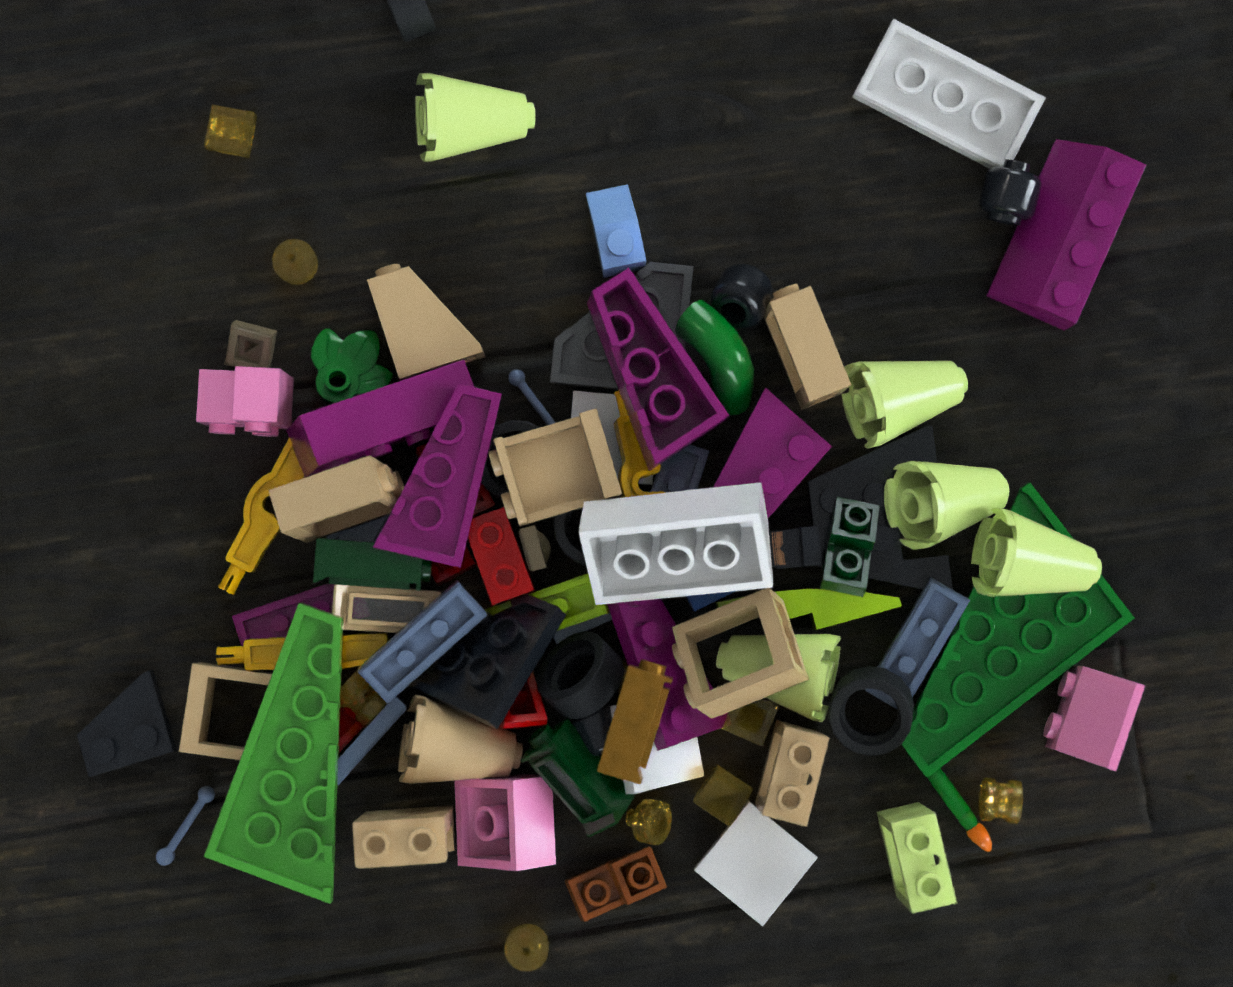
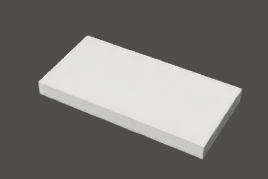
[852,19,1046,169]

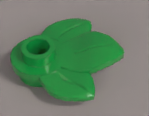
[311,328,393,404]

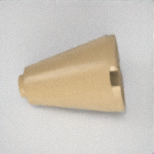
[398,695,523,784]

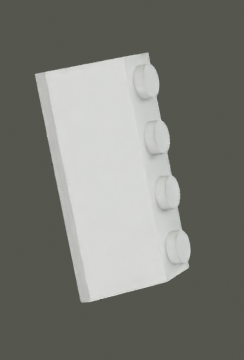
[578,482,773,605]

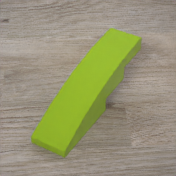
[715,589,902,630]

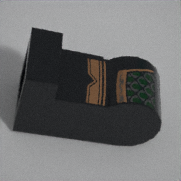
[769,526,822,570]

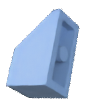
[586,184,646,278]

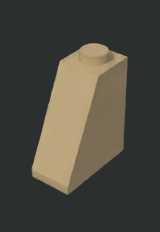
[367,264,485,381]

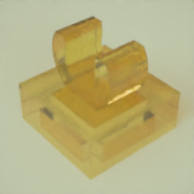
[204,105,257,158]

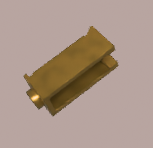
[597,659,673,785]

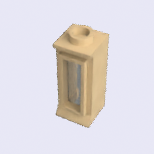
[332,584,441,633]

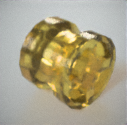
[979,777,1023,824]

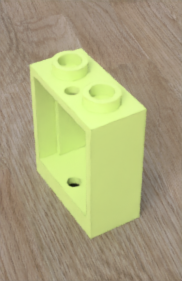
[877,802,957,913]

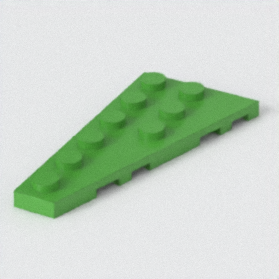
[204,602,343,904]

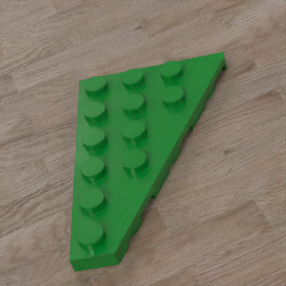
[901,483,1134,778]

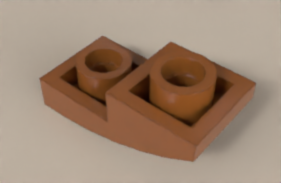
[564,846,667,922]

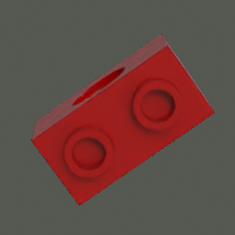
[468,507,536,605]

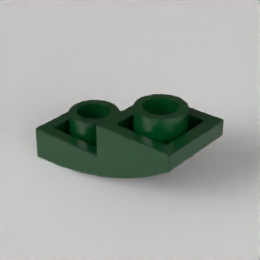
[820,497,880,597]

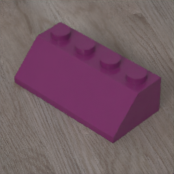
[986,139,1146,331]

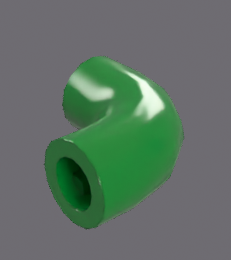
[675,300,754,415]

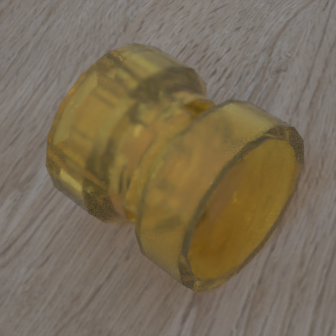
[340,670,387,728]

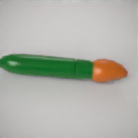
[928,768,992,852]

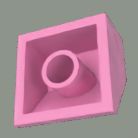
[1043,665,1145,771]
[454,774,556,871]

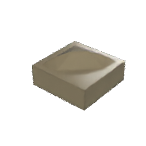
[225,320,277,368]
[519,525,551,572]

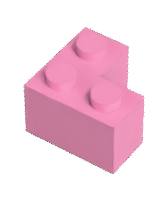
[196,366,294,437]

